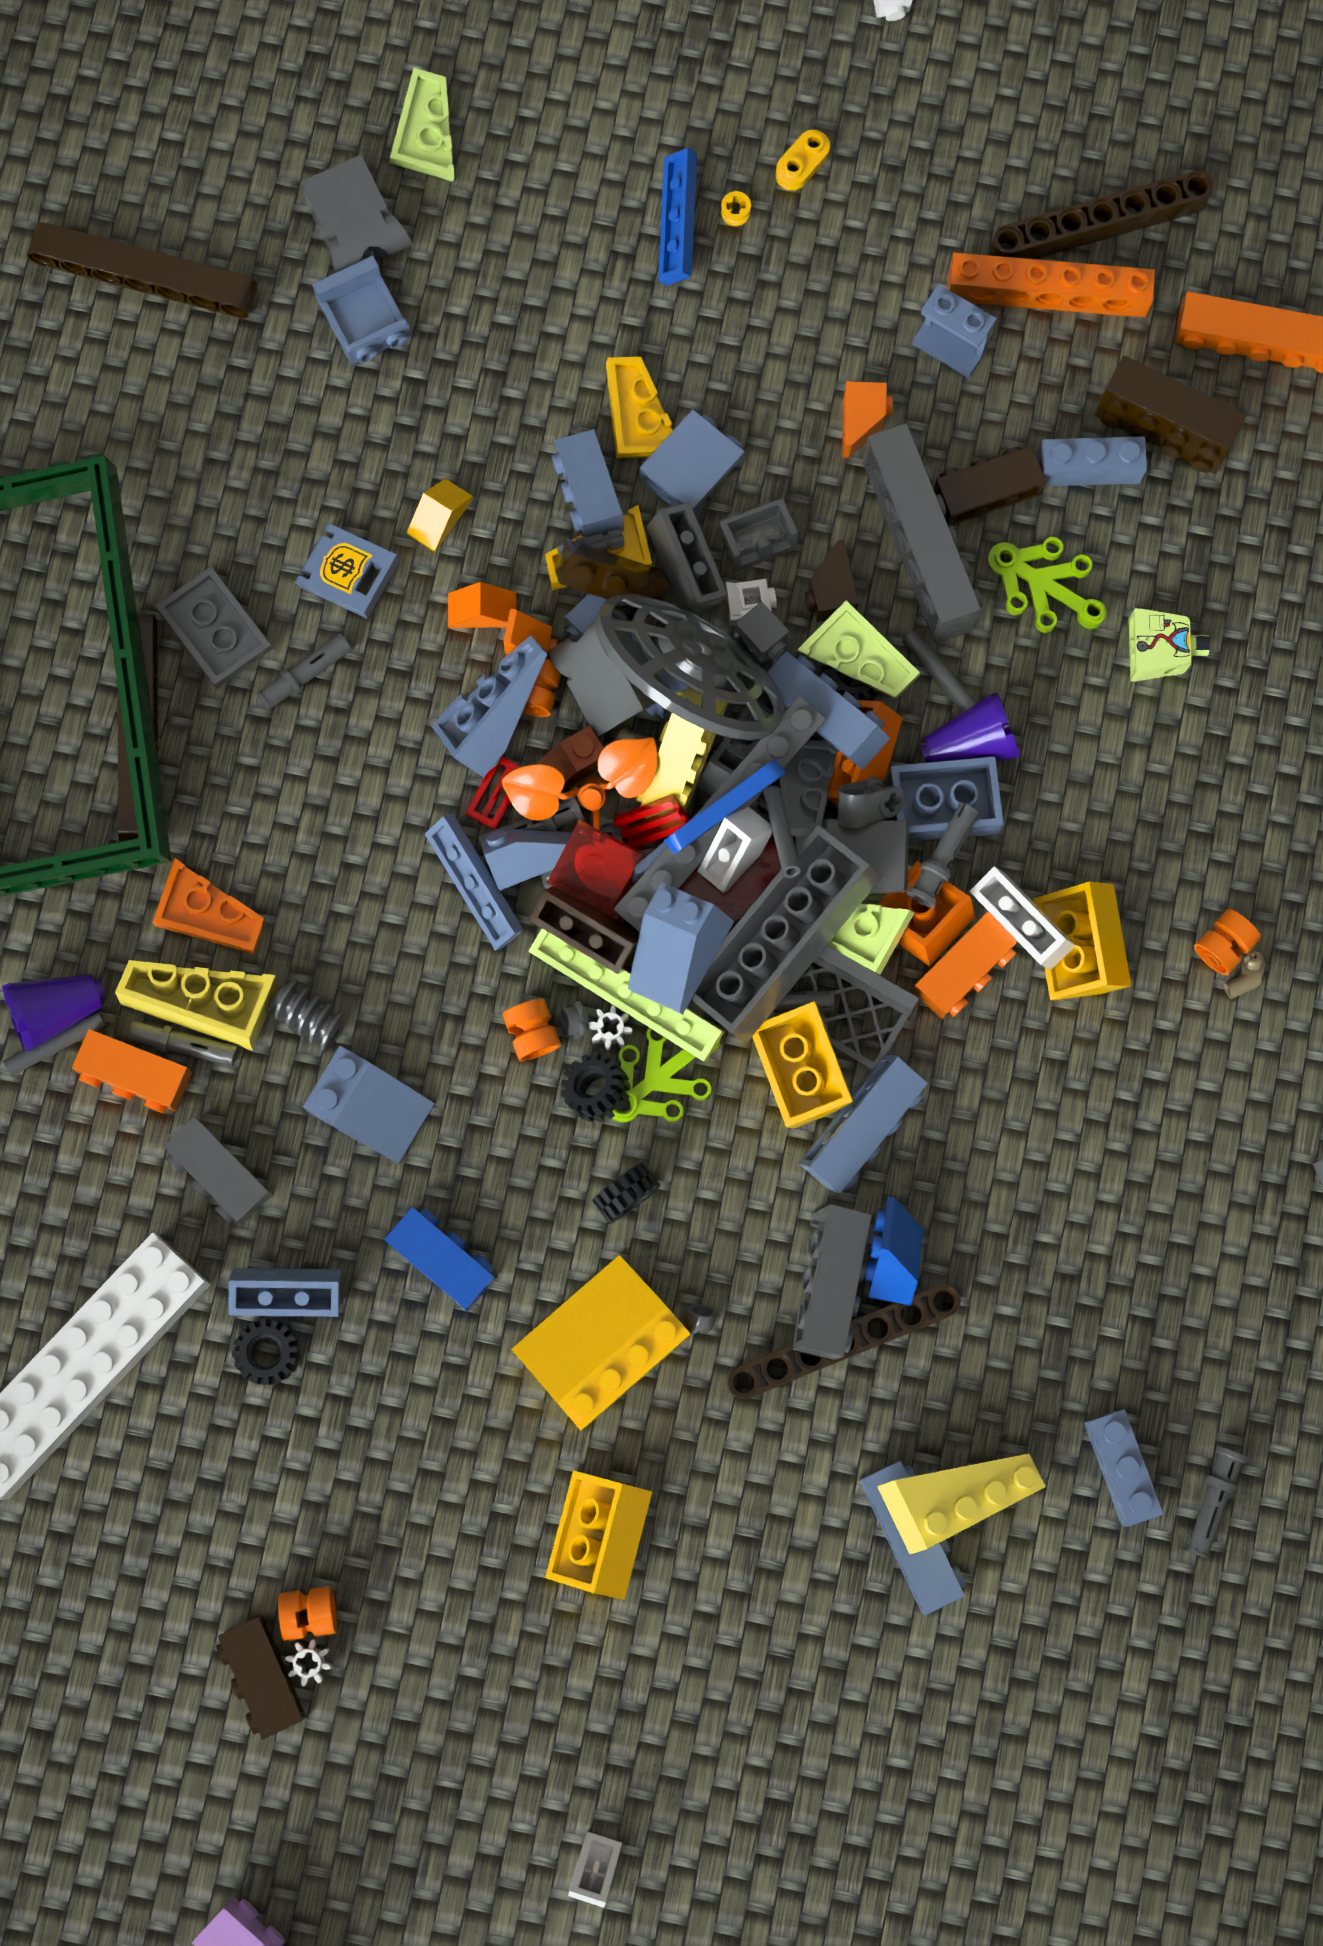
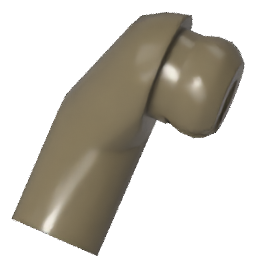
[1224,951,1265,999]

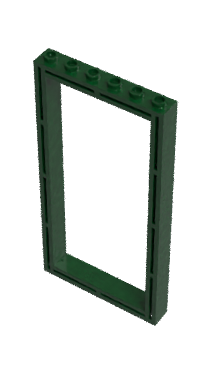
[0,454,172,897]

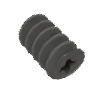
[266,979,345,1053]

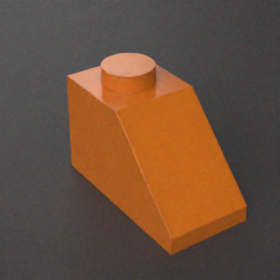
[842,381,892,458]
[503,609,558,660]

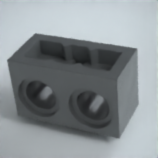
[733,601,789,669]

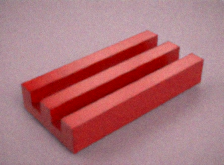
[465,756,522,830]
[613,794,690,849]

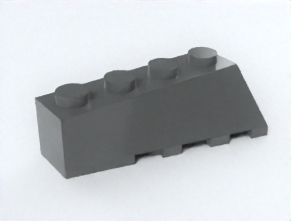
[792,1204,874,1360]

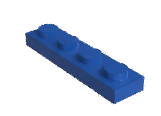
[658,148,697,286]

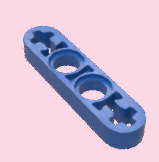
[664,758,786,855]

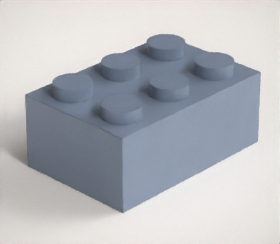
[887,757,1003,842]

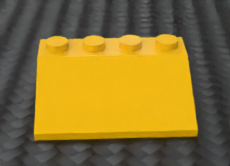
[511,1255,691,1431]

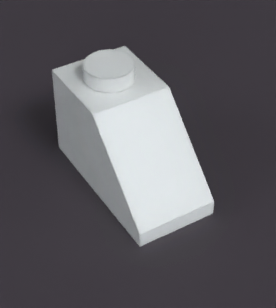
[698,807,773,893]

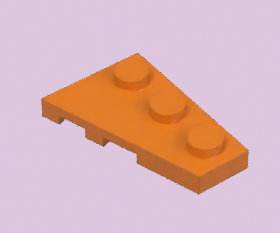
[153,858,266,954]

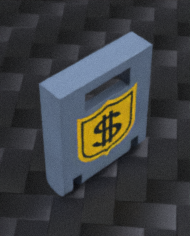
[295,524,400,619]

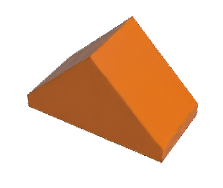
[448,582,517,628]

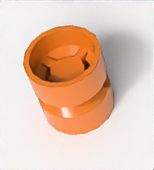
[522,659,562,717]
[1194,909,1261,976]
[502,998,562,1061]
[278,1586,337,1641]

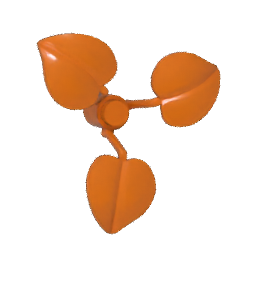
[502,737,658,897]

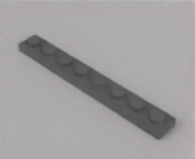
[613,696,826,933]

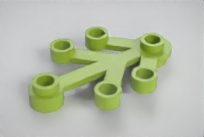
[988,537,1106,633]
[612,1028,721,1123]

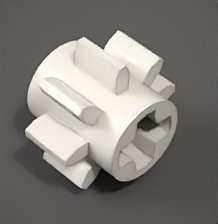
[589,1005,632,1051]
[285,1639,333,1686]

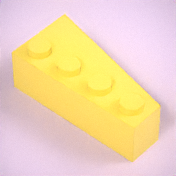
[637,686,728,825]
[115,960,278,1051]
[877,1454,1046,1554]

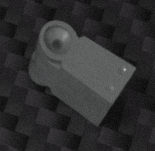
[300,154,412,273]
[550,609,663,737]

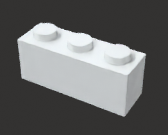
[970,866,1076,970]

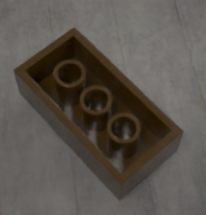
[1094,355,1247,474]

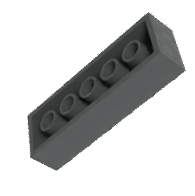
[862,423,983,644]
[691,825,882,1043]

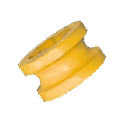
[721,191,751,226]

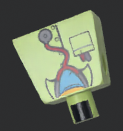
[1129,608,1210,681]

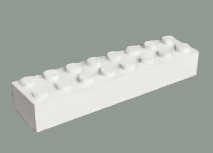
[0,1232,211,1500]

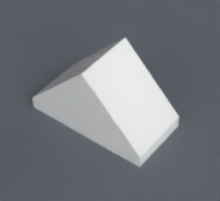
[568,1831,622,1907]

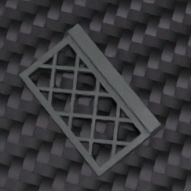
[776,945,919,1069]

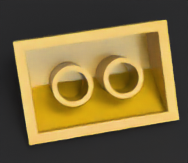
[1033,881,1132,1001]
[752,1001,853,1128]
[545,1471,652,1600]

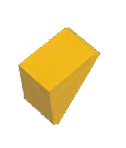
[407,479,473,552]

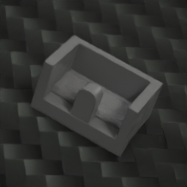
[719,498,798,573]

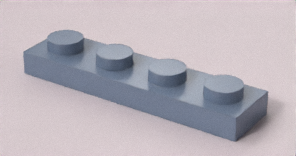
[425,813,524,951]

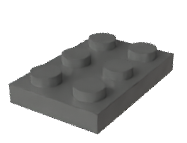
[155,566,273,688]

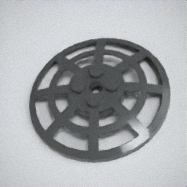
[595,594,785,740]

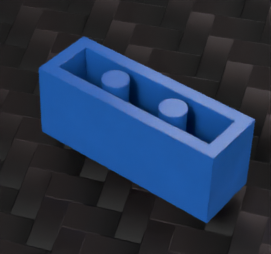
[384,1207,496,1312]

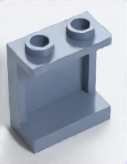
[312,255,411,365]
[912,284,997,378]
[639,409,745,516]

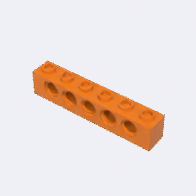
[947,253,1155,318]

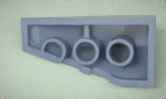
[432,635,547,778]

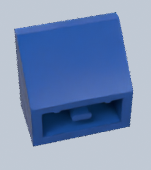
[864,1196,924,1306]

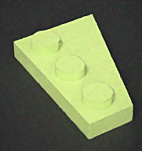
[389,68,454,182]
[797,601,920,699]
[827,904,914,974]

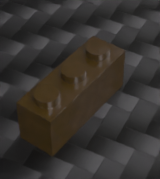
[933,446,1047,526]
[555,539,668,609]
[529,884,639,974]
[216,1615,307,1740]

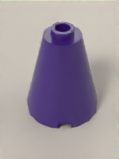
[921,692,1020,763]
[2,975,106,1052]

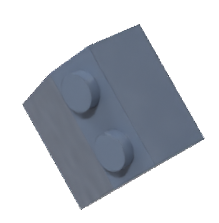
[628,882,734,1015]
[303,1046,435,1165]

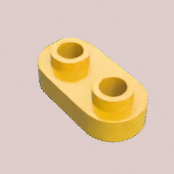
[776,130,830,190]

